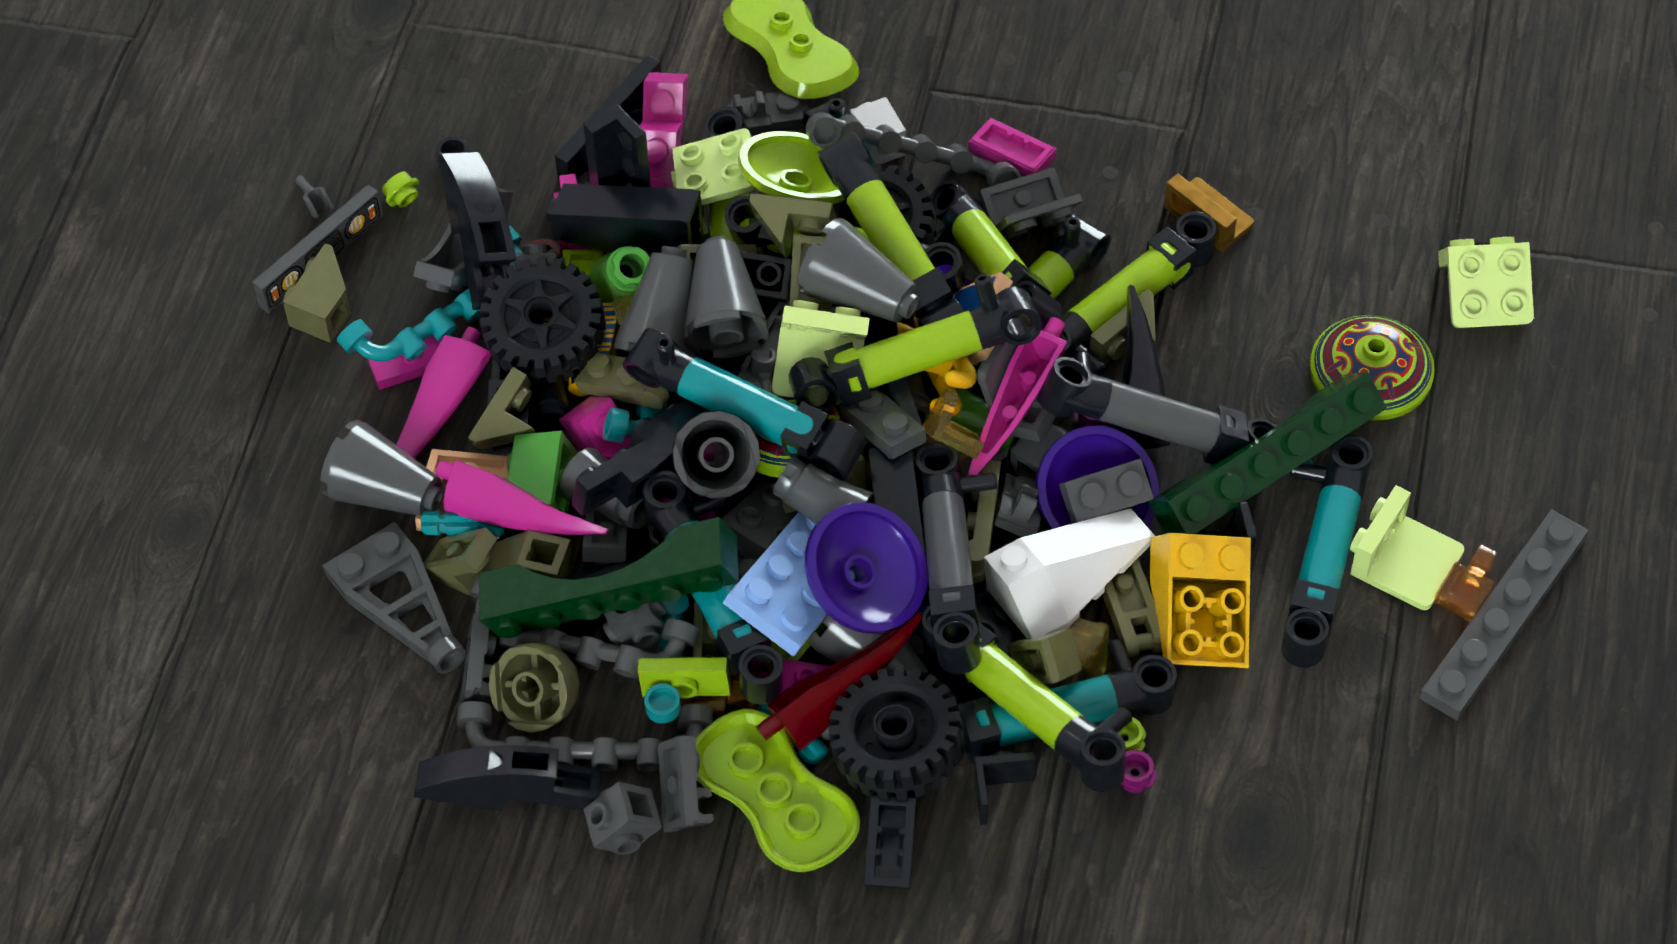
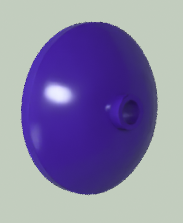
[1035,426,1159,530]
[804,502,928,634]

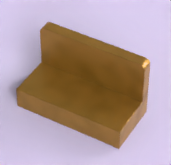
[1164,174,1254,252]

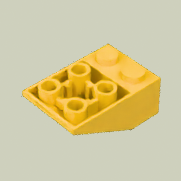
[1150,533,1251,668]

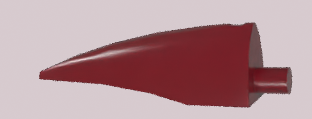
[756,612,923,751]

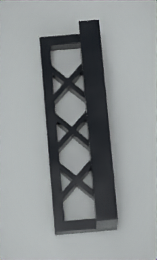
[555,55,661,185]
[583,103,651,187]

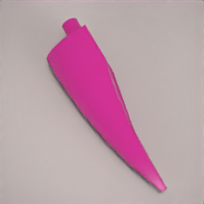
[968,317,1067,476]
[396,327,491,459]
[436,460,609,535]

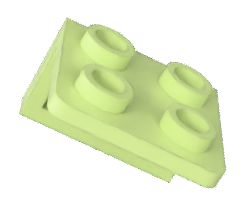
[671,129,755,234]
[1438,237,1534,328]
[772,300,870,405]
[1350,485,1464,610]

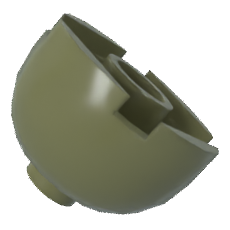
[488,641,580,733]

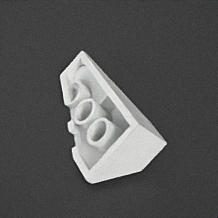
[984,508,1155,638]

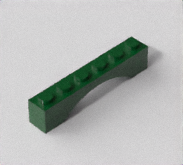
[1148,372,1387,534]
[479,517,739,638]

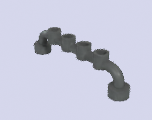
[806,112,1022,187]
[470,577,700,679]
[457,701,713,773]

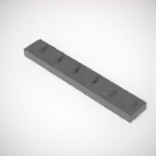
[1419,509,1589,721]

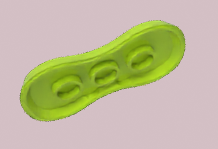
[723,0,859,99]
[695,709,860,872]

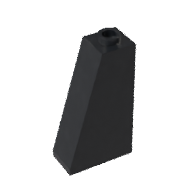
[547,183,704,257]

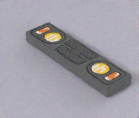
[252,184,383,314]

